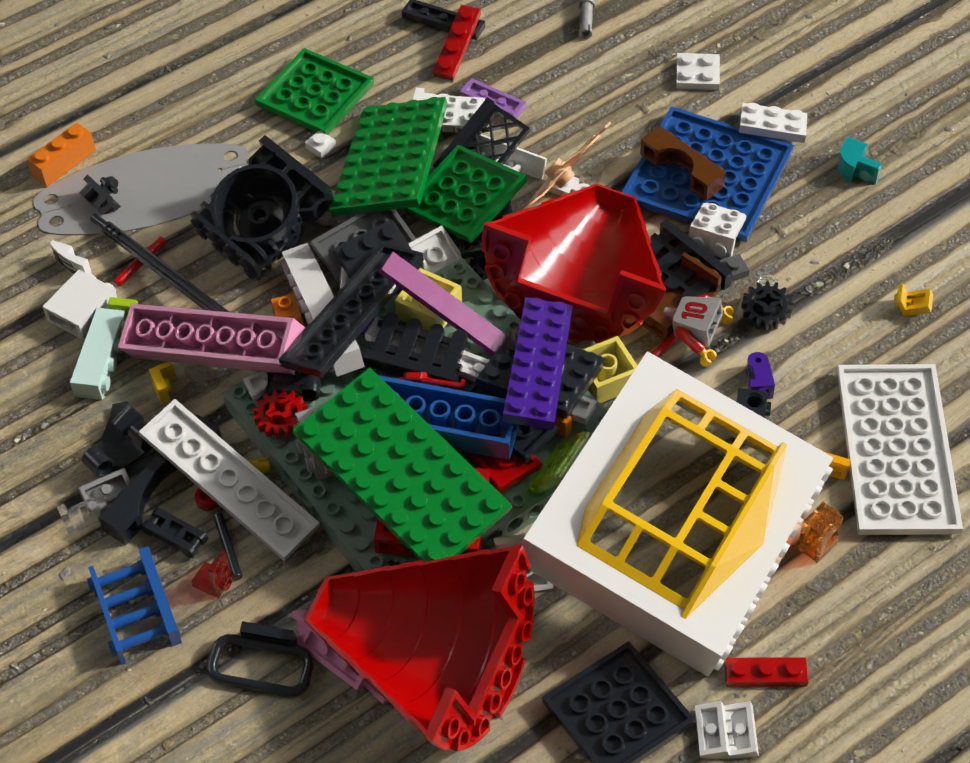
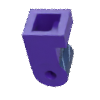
[746,352,775,399]

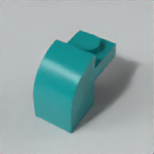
[838,136,882,184]

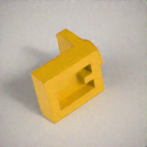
[149,362,176,405]

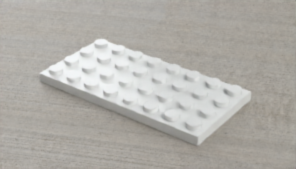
[837,364,963,535]

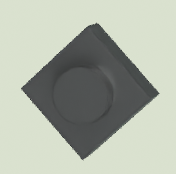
[719,254,750,281]

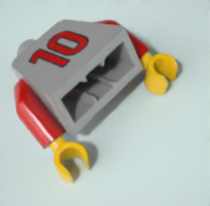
[663,294,734,368]

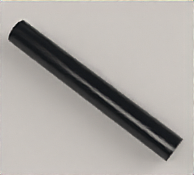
[213,513,243,581]

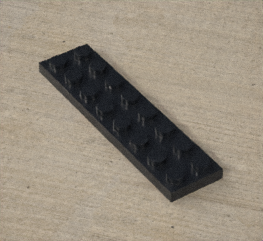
[279,243,424,378]

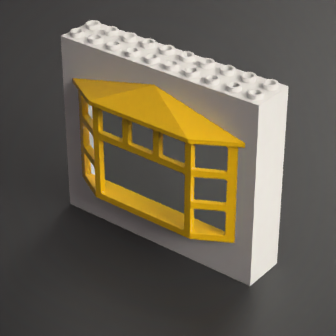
[521,351,833,677]

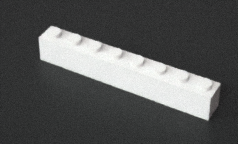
[280,243,365,377]

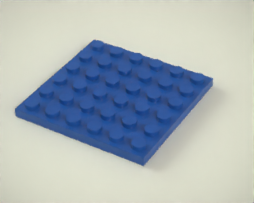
[622,106,794,242]

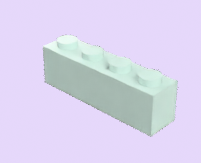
[70,308,126,400]

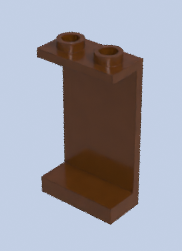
[642,252,721,340]

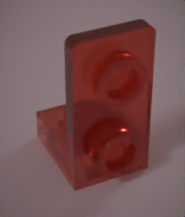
[191,551,233,598]

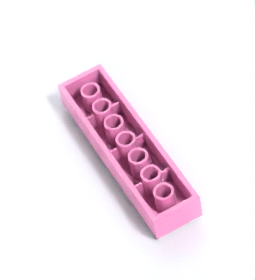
[118,304,306,375]

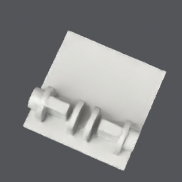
[441,96,485,133]

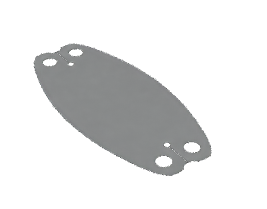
[33,143,249,235]

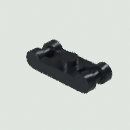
[140,508,209,558]

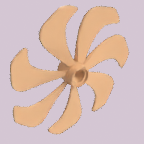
[516,122,611,212]

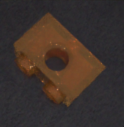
[797,502,844,563]

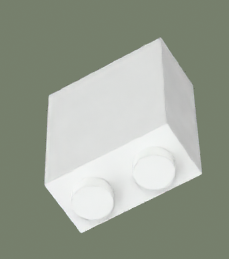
[43,270,117,340]

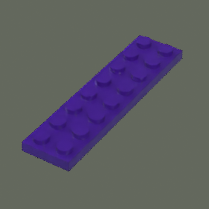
[502,297,573,430]

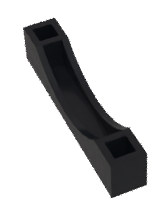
[98,414,222,546]

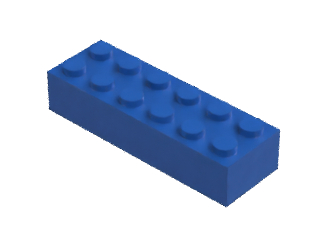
[378,375,519,460]

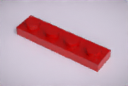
[433,4,481,81]

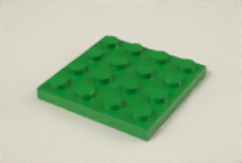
[255,48,374,135]
[403,145,528,243]

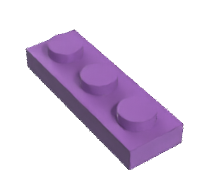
[460,78,526,119]

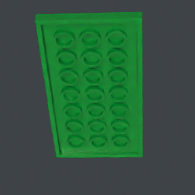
[329,97,448,217]
[293,368,512,562]

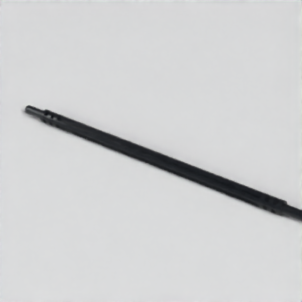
[90,213,299,374]

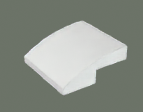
[695,701,759,759]

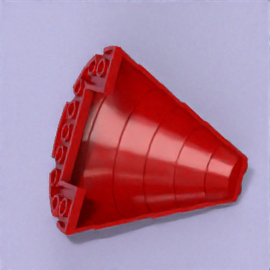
[481,184,666,344]
[304,544,535,751]

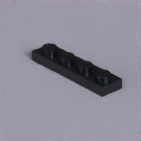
[402,0,485,40]

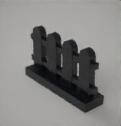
[650,219,732,298]
[362,312,471,383]

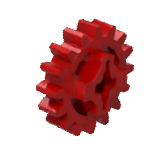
[253,389,307,440]

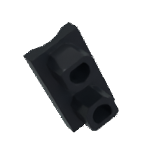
[79,174,121,215]

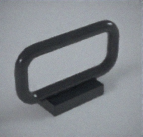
[207,621,314,697]

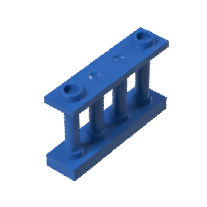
[87,546,182,665]

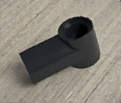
[271,372,322,402]

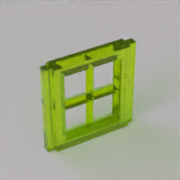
[527,431,592,494]

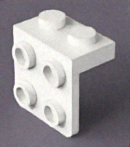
[688,203,746,259]

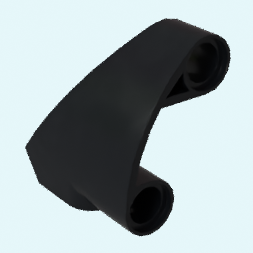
[82,401,153,478]

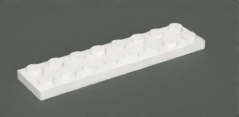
[139,399,320,561]

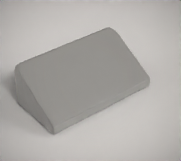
[77,468,131,511]

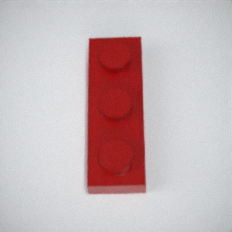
[724,657,809,687]

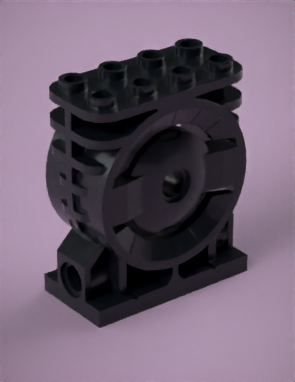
[190,135,334,280]

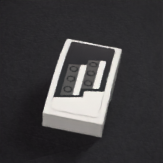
[50,240,92,275]

